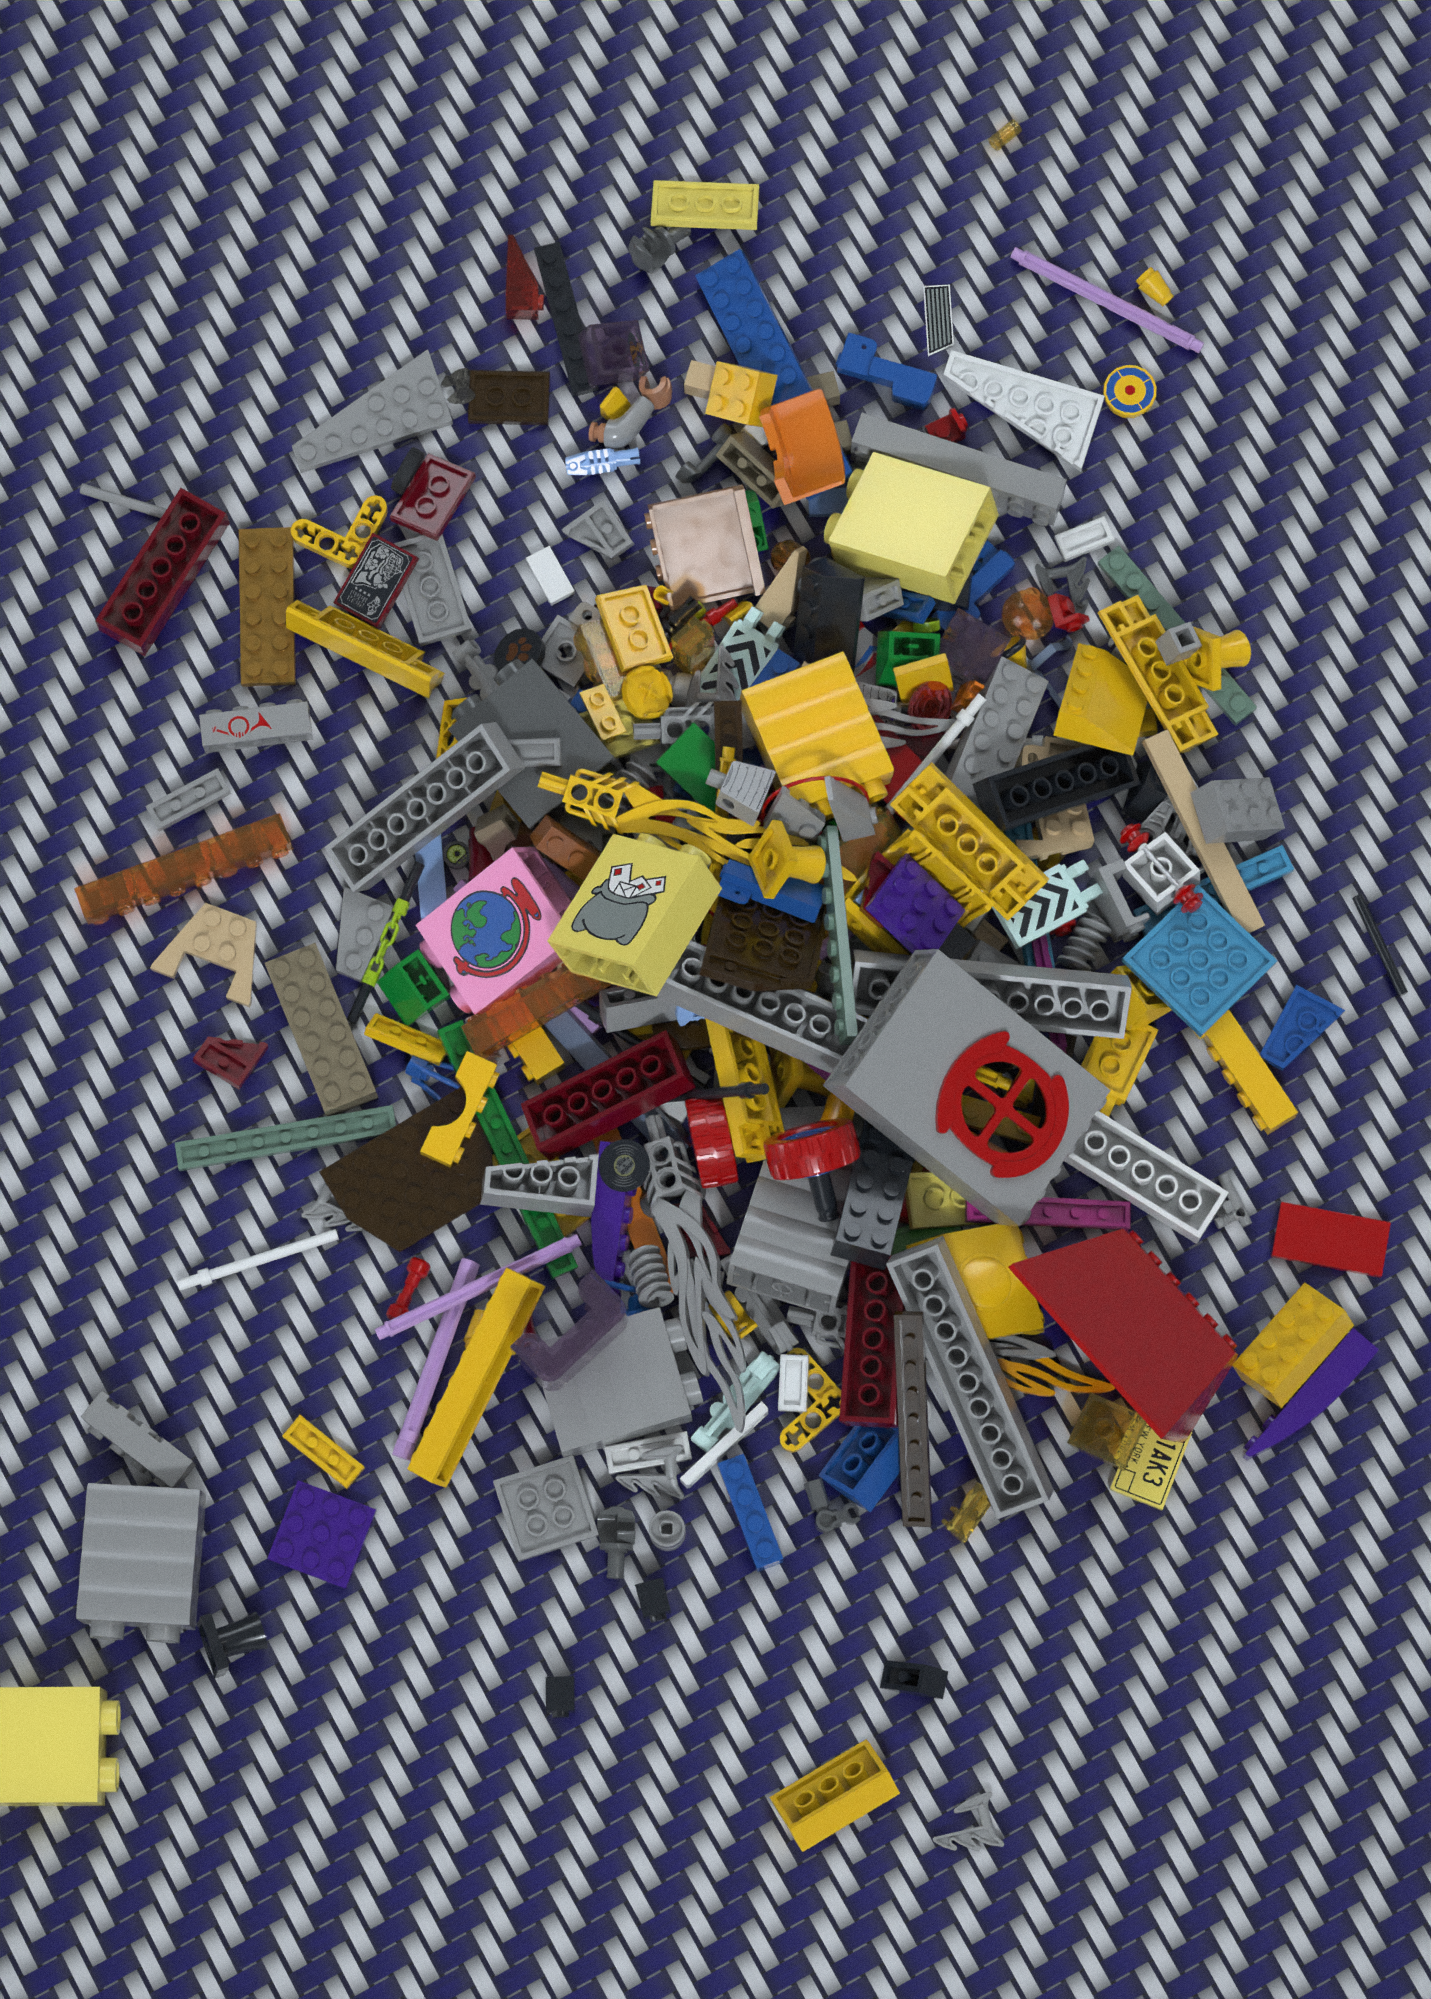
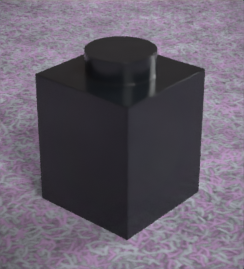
[635,1577,671,1623]
[546,1676,576,1718]

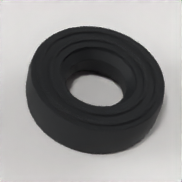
[391,447,425,495]

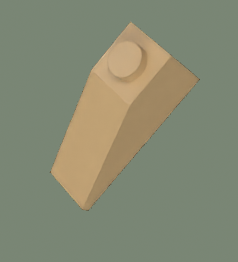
[755,546,807,630]

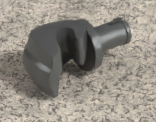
[629,226,691,274]
[597,1505,636,1579]

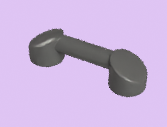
[675,423,732,484]

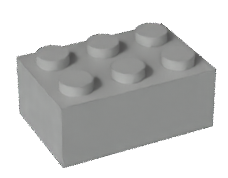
[1190,777,1285,844]

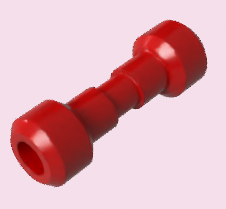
[386,1257,431,1320]

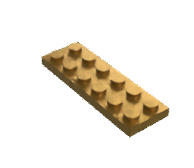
[239,527,296,687]

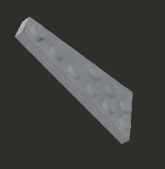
[292,349,453,473]

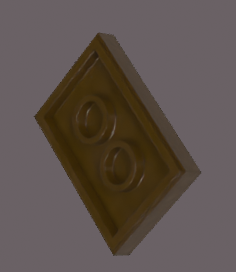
[468,370,550,425]

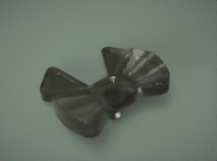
[441,368,475,404]

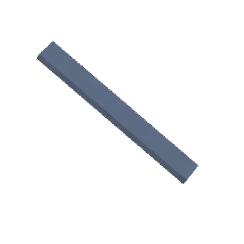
[526,984,692,1159]

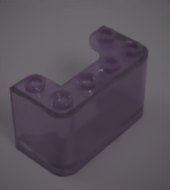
[510,1270,628,1392]

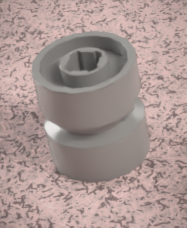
[655,667,693,707]
[649,1510,686,1551]

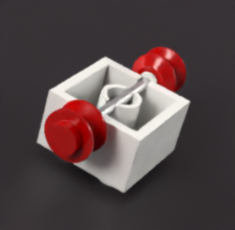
[1119,823,1203,916]

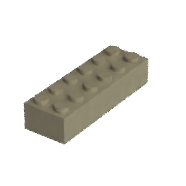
[265,943,378,1116]

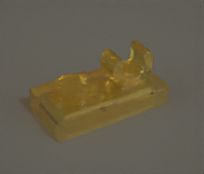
[941,1482,991,1544]

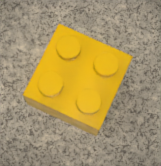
[705,361,778,427]

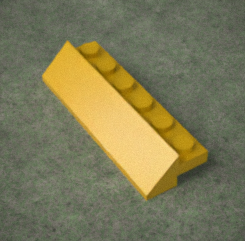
[1098,595,1218,753]
[286,600,445,699]
[890,762,1049,921]
[705,1018,784,1163]

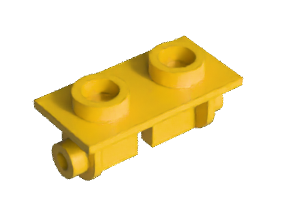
[579,684,626,744]

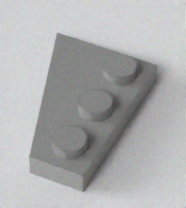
[336,886,393,983]

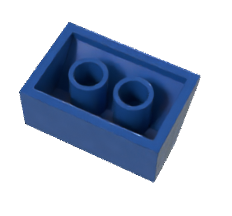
[818,1426,900,1512]

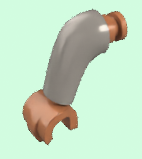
[589,376,672,449]

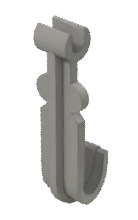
[452,639,499,700]
[720,1253,799,1355]

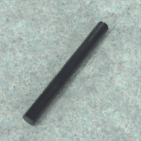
[1352,894,1408,997]

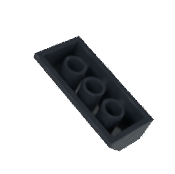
[793,557,865,674]

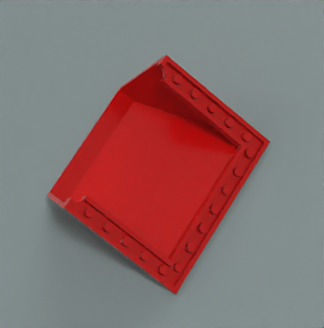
[1008,1229,1239,1443]

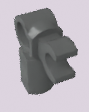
[804,1478,861,1533]

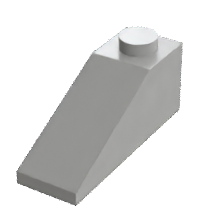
[824,776,878,842]

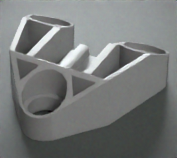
[1140,798,1205,874]

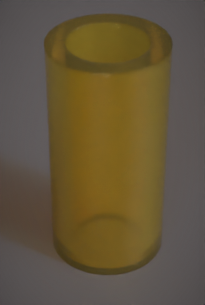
[988,119,1022,151]

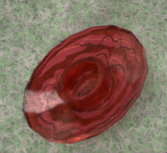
[908,681,953,730]

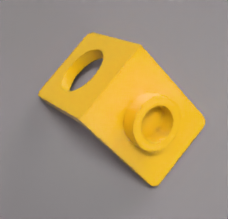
[708,1290,758,1340]

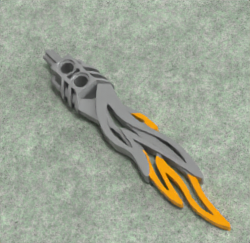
[786,1301,1115,1397]

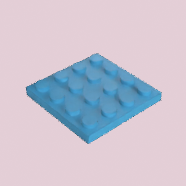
[1121,885,1277,1038]

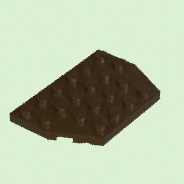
[699,858,827,991]
[319,1086,493,1253]

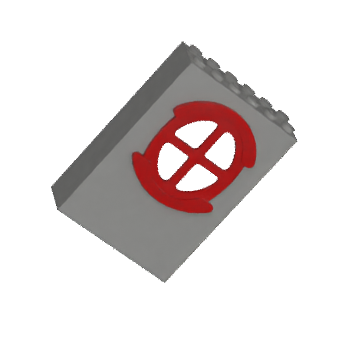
[823,949,1111,1226]

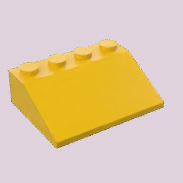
[1054,643,1148,756]

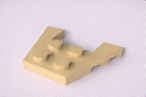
[1014,804,1094,861]
[150,903,257,1008]

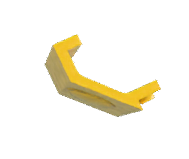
[844,829,994,955]
[906,1224,1045,1340]

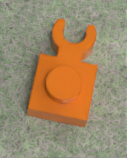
[951,680,985,713]

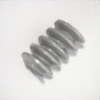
[599,755,657,813]
[1057,911,1112,971]
[627,1245,674,1308]

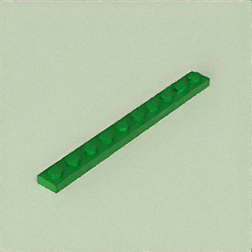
[437,1020,578,1280]

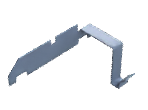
[1028,634,1074,708]

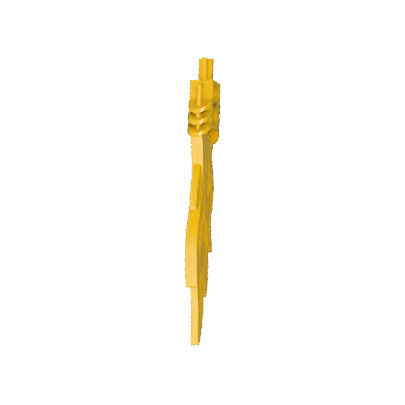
[537,768,857,882]

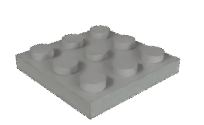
[493,1455,599,1562]

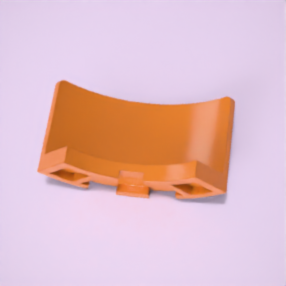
[759,388,845,505]

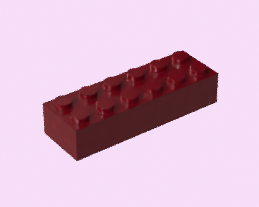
[95,488,230,656]
[521,1030,696,1161]
[839,1255,906,1428]

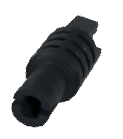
[660,595,703,644]

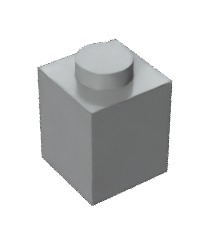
[1155,622,1202,666]

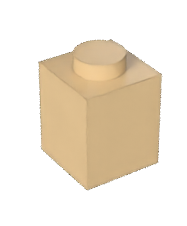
[684,360,716,399]

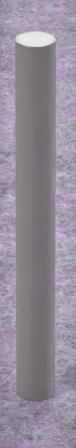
[80,483,167,518]

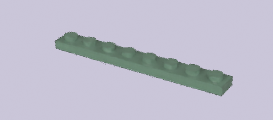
[1097,546,1257,726]
[817,826,858,1045]
[175,1105,396,1171]

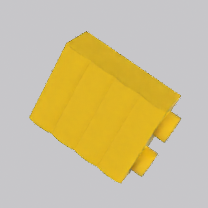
[740,652,894,822]

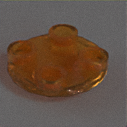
[1002,587,1054,640]

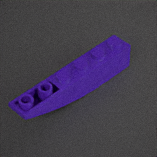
[591,1141,637,1312]
[1243,1328,1379,1461]

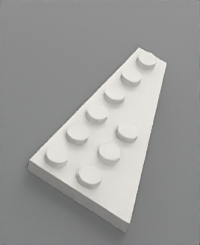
[943,350,1105,472]

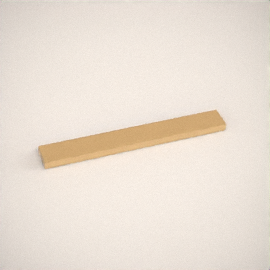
[1142,729,1265,933]

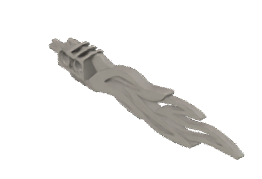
[633,698,957,750]
[643,1114,746,1433]

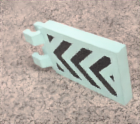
[700,607,786,701]
[992,859,1103,950]

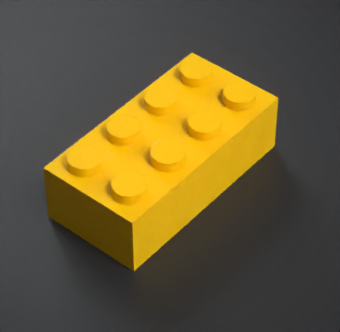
[1232,1282,1354,1408]

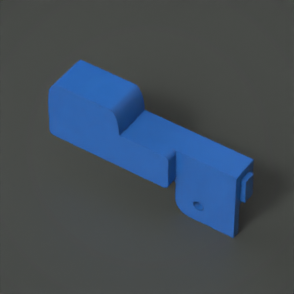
[836,332,937,410]
[932,540,1015,642]
[718,859,824,923]

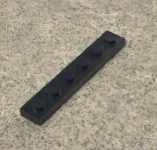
[534,242,599,397]

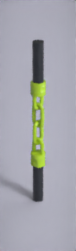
[347,861,425,1024]

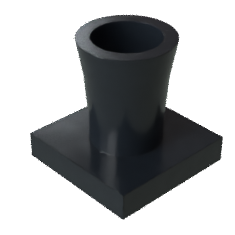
[197,1611,268,1679]

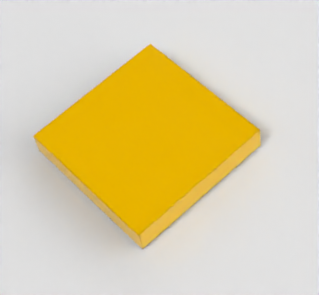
[893,653,954,703]

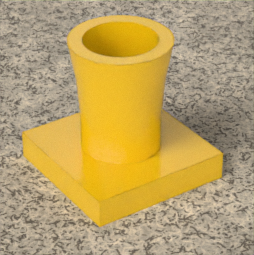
[1182,626,1251,691]
[748,820,826,899]
[770,1050,831,1108]

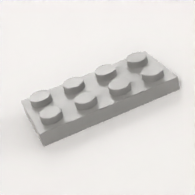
[394,535,472,647]

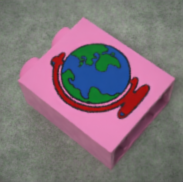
[416,847,572,1015]

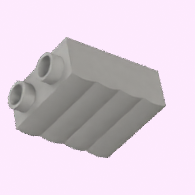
[726,1159,853,1316]
[530,1307,704,1458]
[76,1483,206,1643]

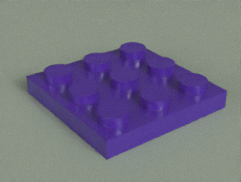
[865,853,965,954]
[267,1480,377,1589]

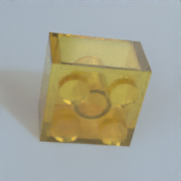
[1067,1392,1147,1471]

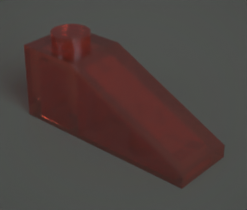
[505,235,544,320]

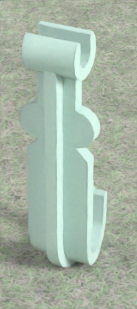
[691,1351,780,1453]

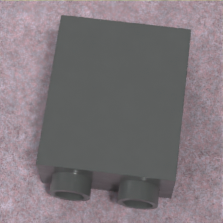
[448,659,623,831]

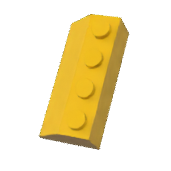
[769,1739,900,1852]

